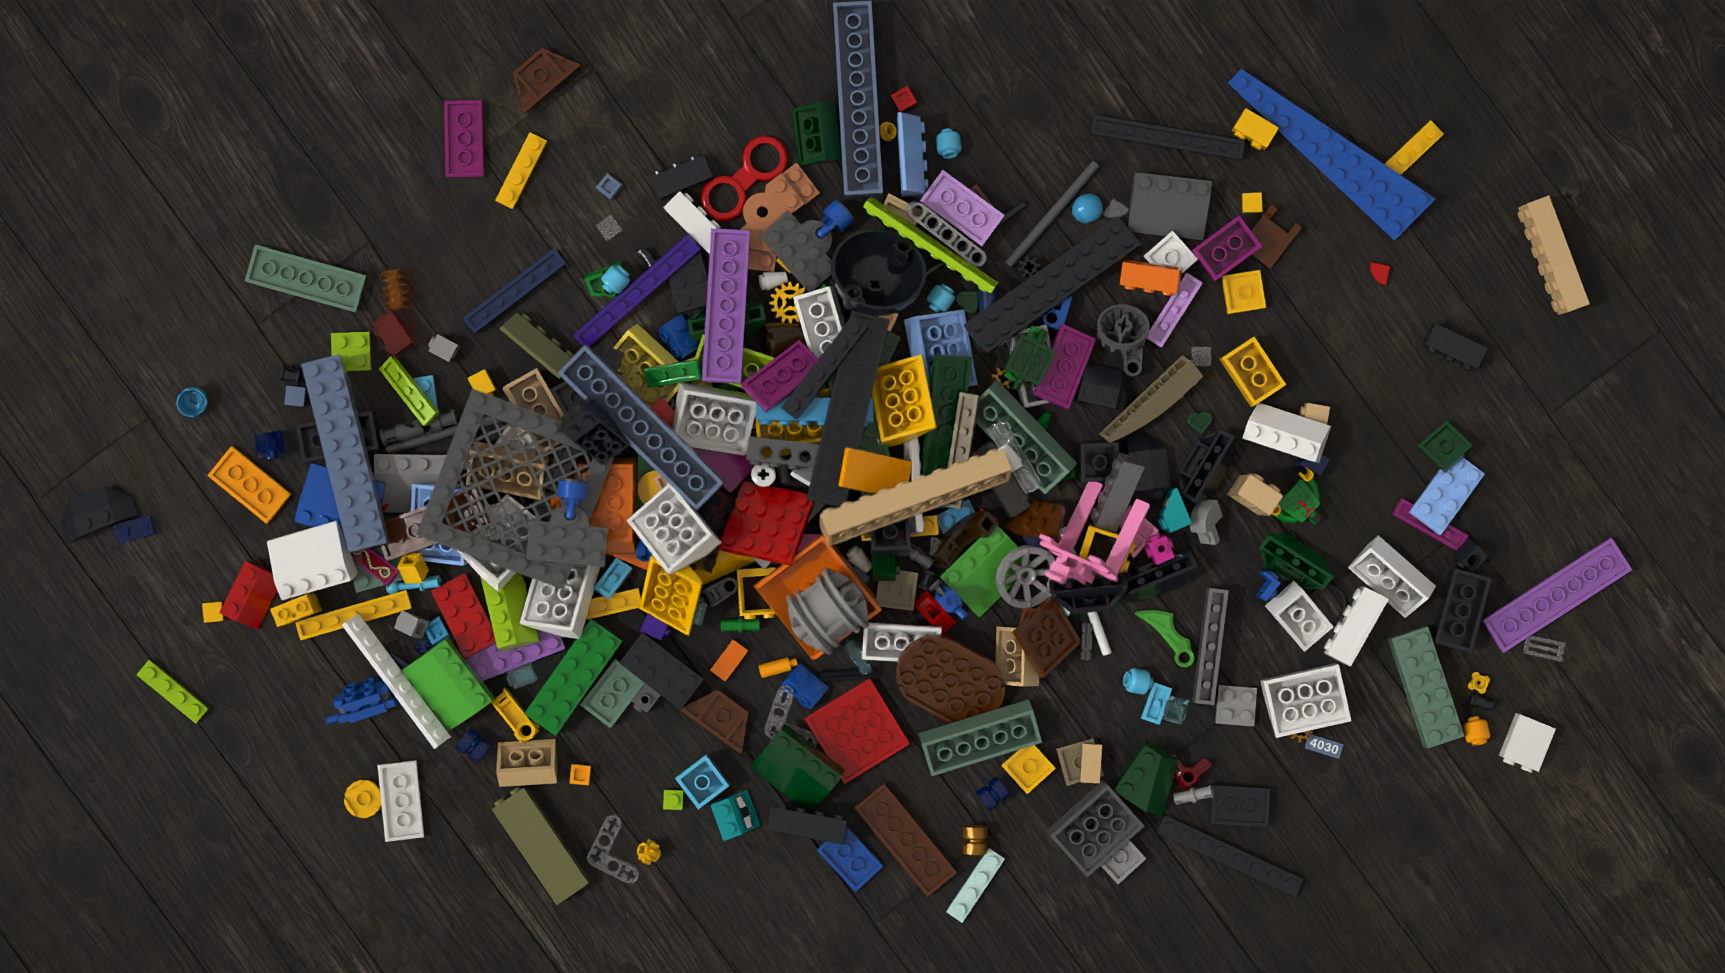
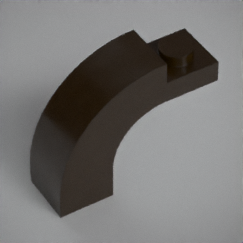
[934,510,998,567]

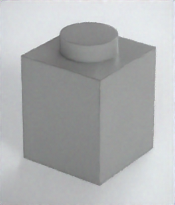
[428,334,460,363]
[394,610,429,639]

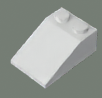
[1265,581,1333,652]

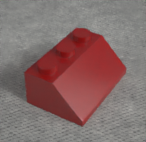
[219,561,278,629]

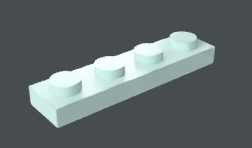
[946,848,1005,922]

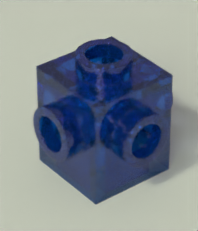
[254,430,285,460]

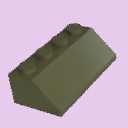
[500,313,574,380]

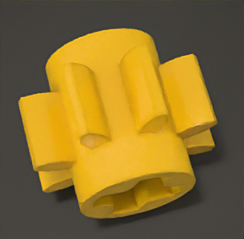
[637,839,661,865]

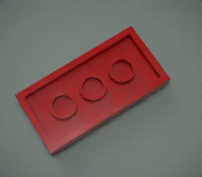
[431,573,496,659]

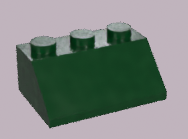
[792,102,842,166]

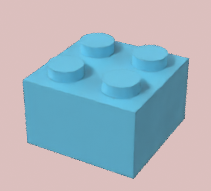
[675,754,730,809]

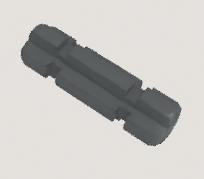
[1081,623,1093,661]

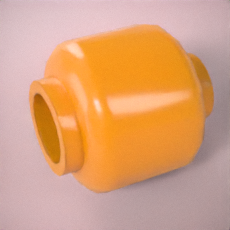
[1463,716,1490,746]

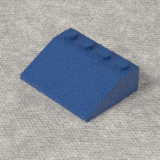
[295,462,386,536]

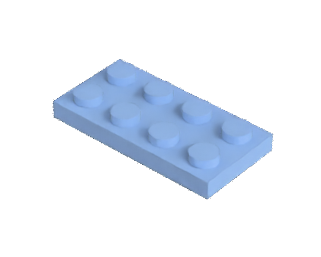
[1409,458,1485,535]

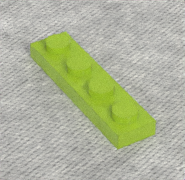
[379,356,439,426]
[137,660,209,724]

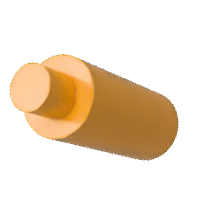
[758,657,798,678]

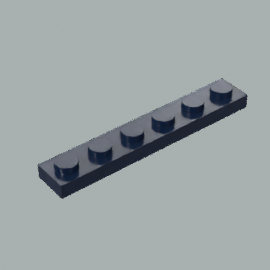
[463,249,566,334]

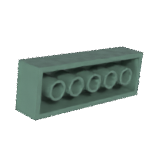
[976,380,1077,494]
[1387,626,1464,748]
[918,700,1042,776]

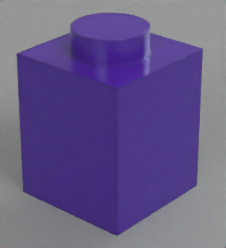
[640,614,671,640]

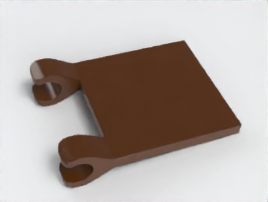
[1251,205,1302,269]

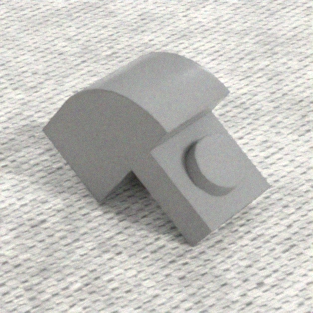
[1190,499,1223,545]

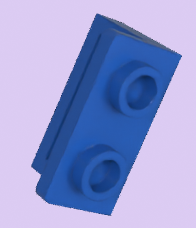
[658,314,700,362]
[1255,570,1280,601]
[781,663,829,709]

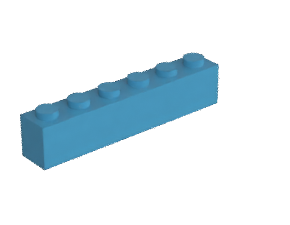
[756,397,873,427]

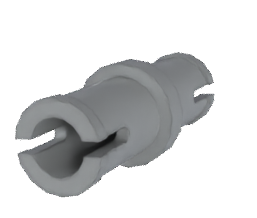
[1174,785,1214,805]

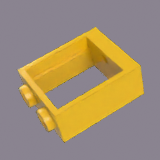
[1079,523,1136,573]
[737,567,776,619]
[270,593,322,627]

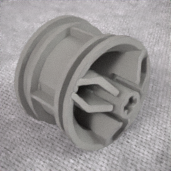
[786,567,869,655]

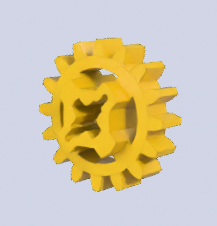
[769,282,805,323]

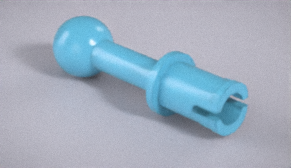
[386,575,441,594]

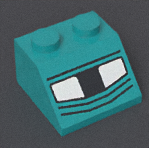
[1158,488,1192,533]
[710,790,760,841]

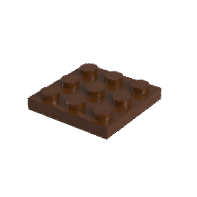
[1012,596,1081,678]

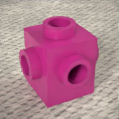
[1144,533,1174,565]

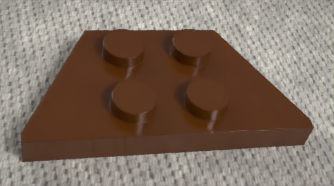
[513,48,581,114]
[1002,500,1065,542]
[681,689,749,754]

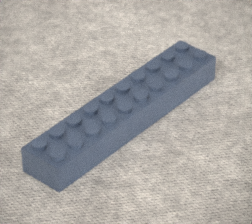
[833,1,883,198]
[558,345,726,510]
[301,354,390,553]

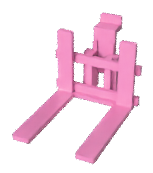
[1039,482,1150,585]

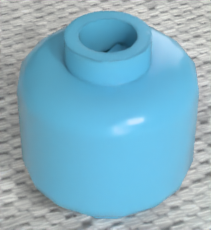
[935,129,962,159]
[601,265,630,294]
[927,284,955,313]
[1123,668,1153,695]

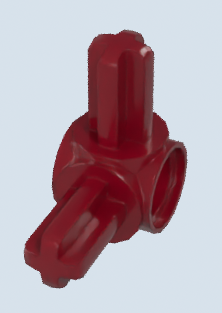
[1172,754,1212,789]

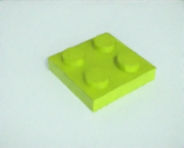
[331,332,372,371]

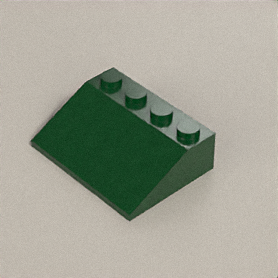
[750,723,845,813]

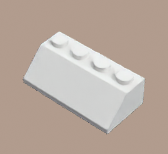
[793,286,845,359]
[1243,403,1331,463]
[1348,535,1436,618]
[1324,587,1389,666]
[862,623,942,661]

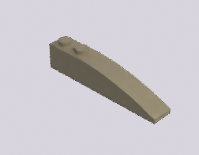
[1099,355,1203,443]

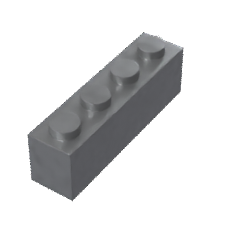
[1091,453,1145,532]

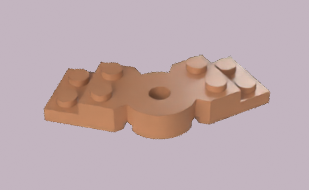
[741,163,820,272]

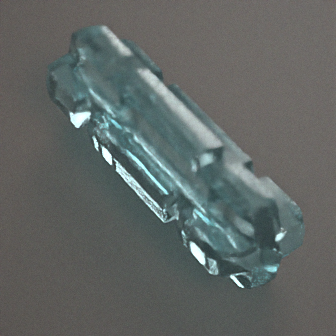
[844,640,872,675]

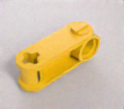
[491,688,540,743]

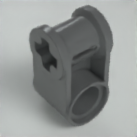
[1122,343,1143,378]
[701,577,738,608]

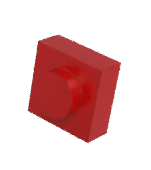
[891,86,917,113]

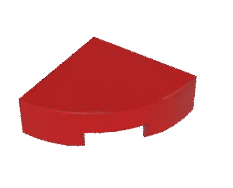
[1370,262,1390,285]

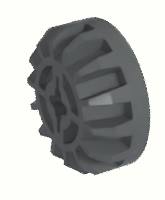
[1097,304,1150,354]

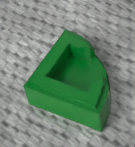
[1037,412,1051,431]

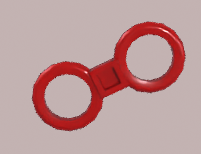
[701,135,788,221]

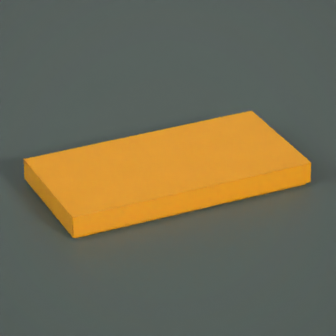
[207,446,292,524]
[838,448,912,494]

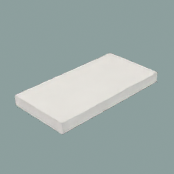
[377,760,424,842]

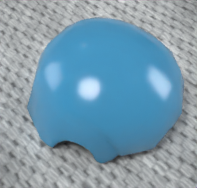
[1072,194,1103,224]
[176,386,208,417]

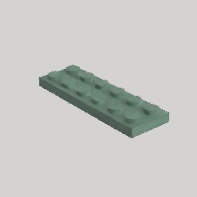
[245,245,367,313]

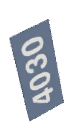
[1305,734,1344,759]

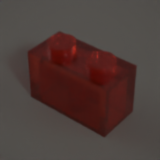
[371,311,415,356]

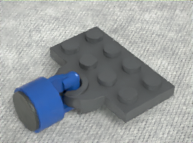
[759,200,854,293]
[526,478,608,567]

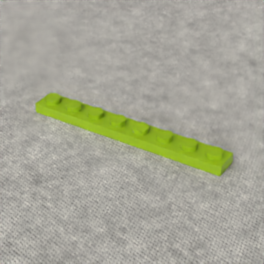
[863,196,998,293]

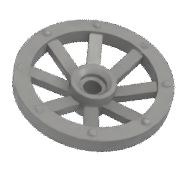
[996,545,1056,608]

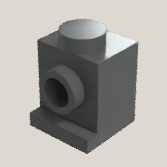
[632,683,661,713]

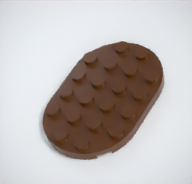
[896,635,1005,723]

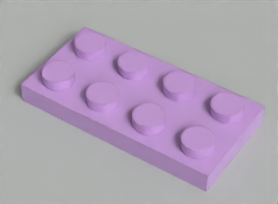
[920,170,1005,247]

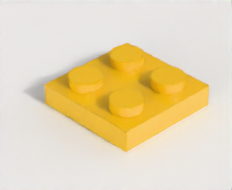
[1221,270,1266,314]
[1001,745,1056,794]

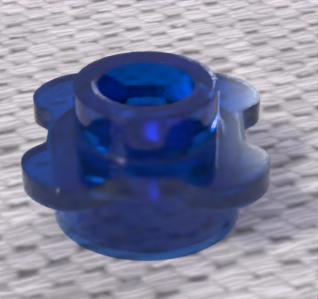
[414,640,433,655]

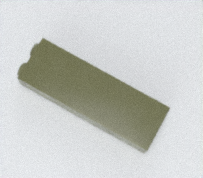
[492,786,590,905]

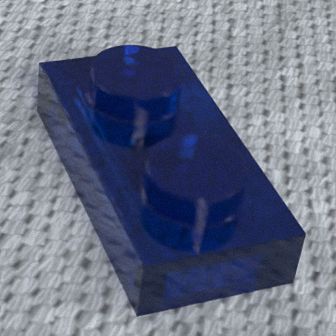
[113,516,156,544]

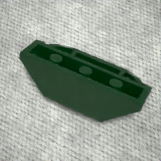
[687,300,766,341]
[1259,533,1334,590]

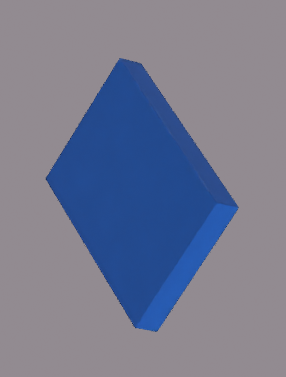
[816,828,884,892]

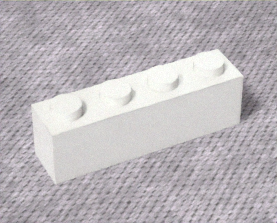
[663,191,721,254]

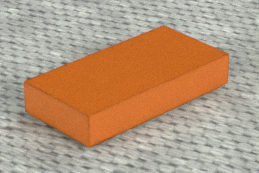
[710,639,748,681]

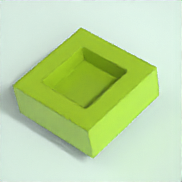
[663,789,684,810]

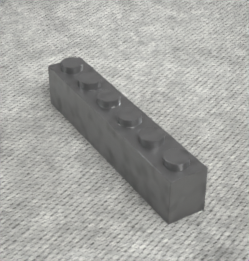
[1192,588,1229,705]

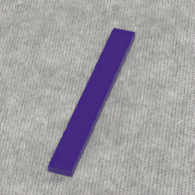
[573,235,701,346]

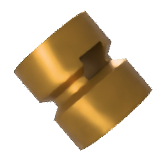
[962,825,988,855]

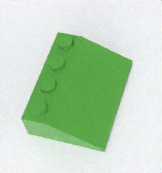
[939,526,1032,617]
[401,636,494,731]

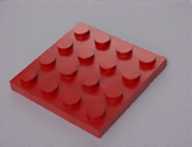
[718,481,815,566]
[804,678,910,784]

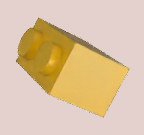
[1232,108,1278,150]

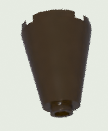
[761,322,807,358]

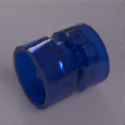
[455,728,492,764]
[975,776,1011,812]

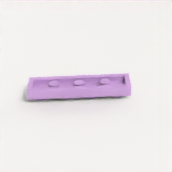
[1148,273,1202,348]

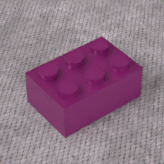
[1191,215,1262,281]

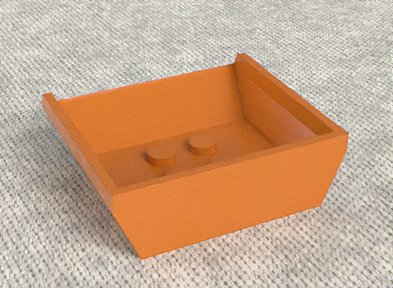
[550,457,638,553]
[754,534,881,660]

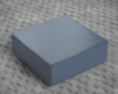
[596,173,623,200]
[284,386,307,407]

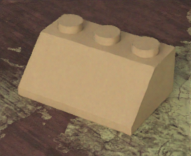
[996,627,1039,686]
[496,739,558,787]

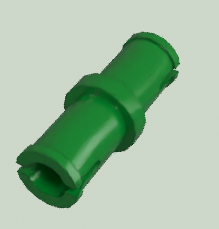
[721,617,760,633]

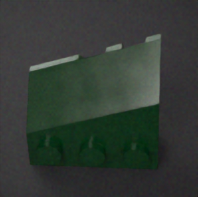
[1114,739,1179,816]

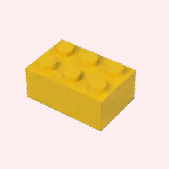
[1219,337,1286,407]

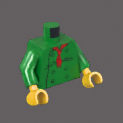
[1271,467,1322,525]

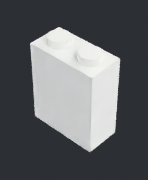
[1499,713,1556,773]

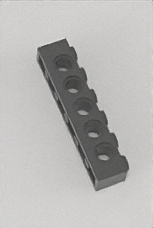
[746,436,865,472]

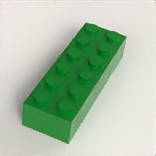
[524,618,624,736]

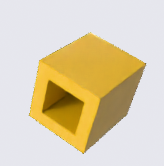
[468,369,498,396]
[397,553,429,584]

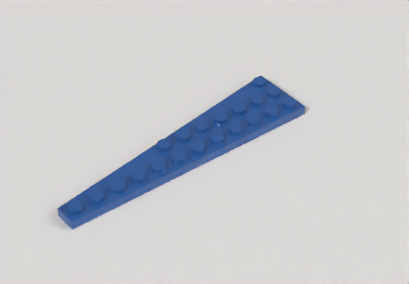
[1228,69,1436,241]

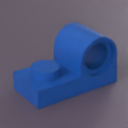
[1042,295,1073,331]

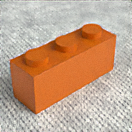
[1120,259,1182,296]

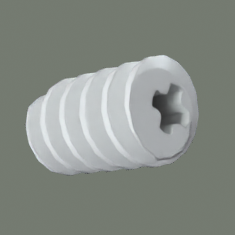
[751,462,776,487]

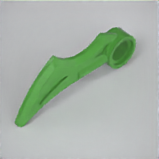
[1135,610,1194,667]

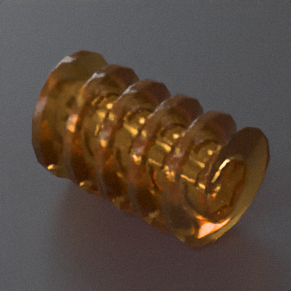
[380,269,409,310]

